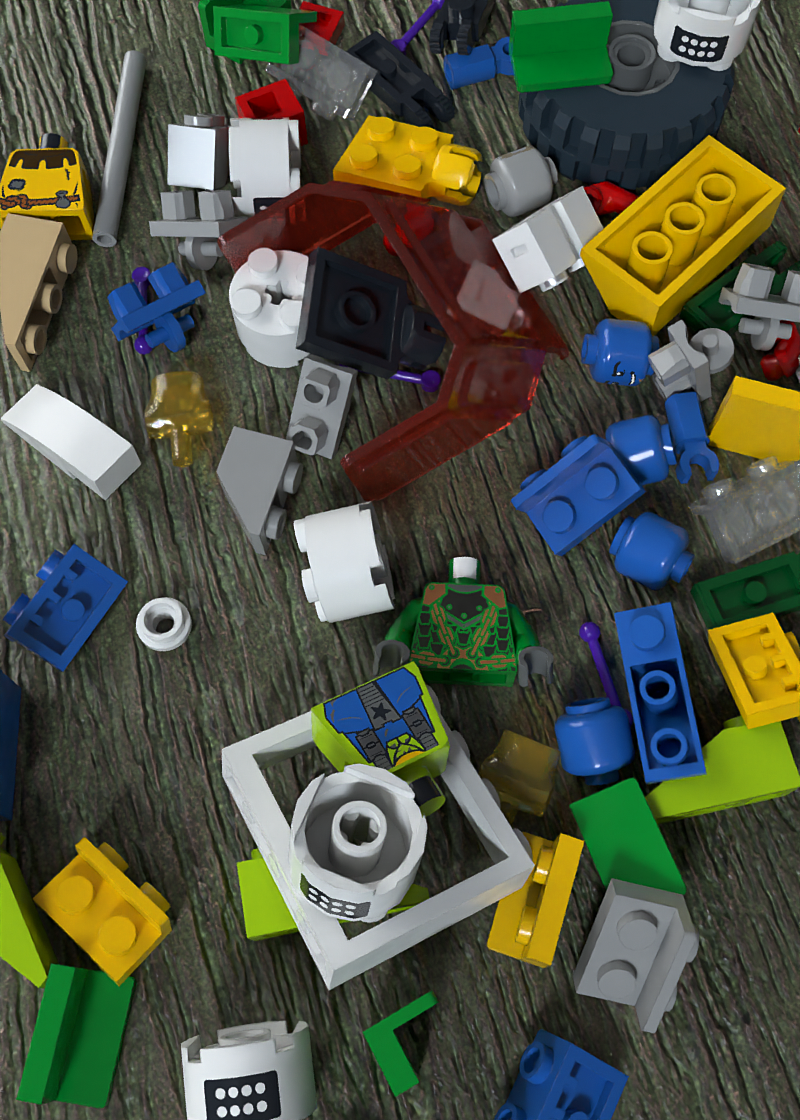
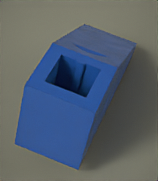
[614,602,707,784]

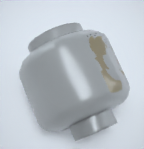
[484,146,558,217]

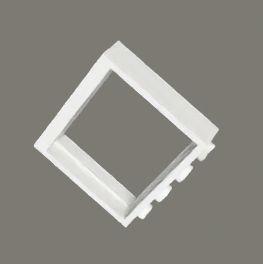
[222,685,535,990]

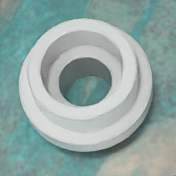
[136,597,192,651]

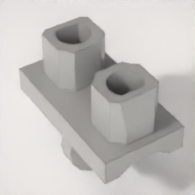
[149,190,249,270]
[718,263,800,351]
[648,320,734,402]
[286,354,358,460]

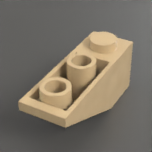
[0,213,77,372]

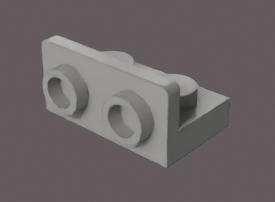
[573,878,699,1033]

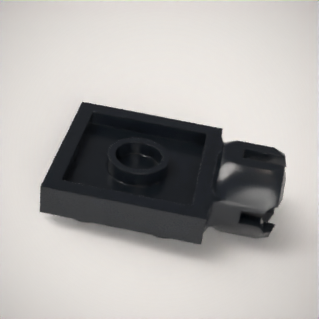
[296,247,447,379]

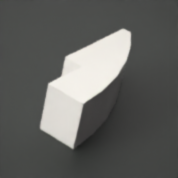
[0,384,141,500]

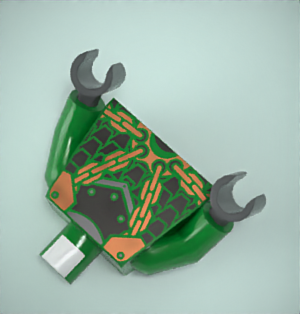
[373,557,553,687]

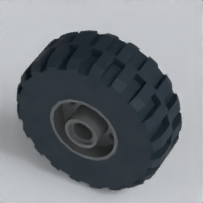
[518,0,735,192]

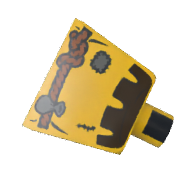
[0,133,95,240]

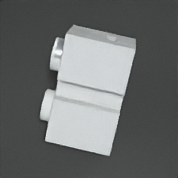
[492,186,604,293]

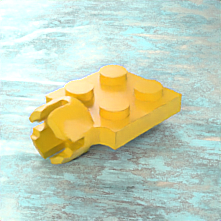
[333,115,482,207]

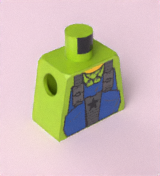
[311,661,450,818]

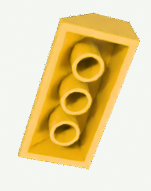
[580,135,786,336]

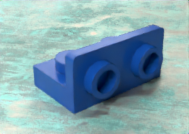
[511,434,646,556]
[2,544,128,672]
[494,1029,629,1120]

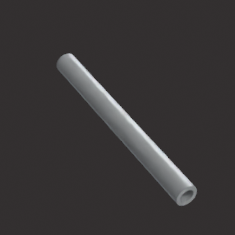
[92,50,147,247]

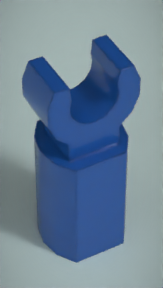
[444,36,514,90]
[664,392,720,484]

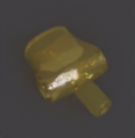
[145,371,215,467]
[478,729,561,827]

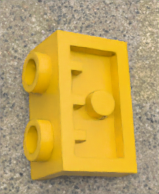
[708,613,800,729]
[486,832,584,968]
[33,837,172,986]

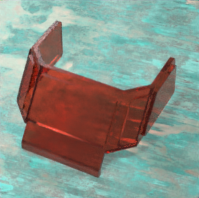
[217,180,569,502]

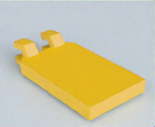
[708,376,800,469]

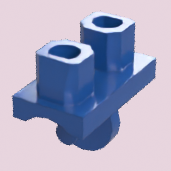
[107,262,206,352]

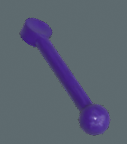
[390,0,445,55]
[132,267,153,355]
[339,364,441,392]
[579,622,633,727]

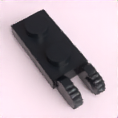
[429,0,496,55]
[342,31,455,129]

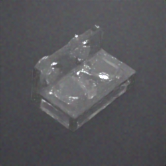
[265,25,377,122]
[688,456,800,564]

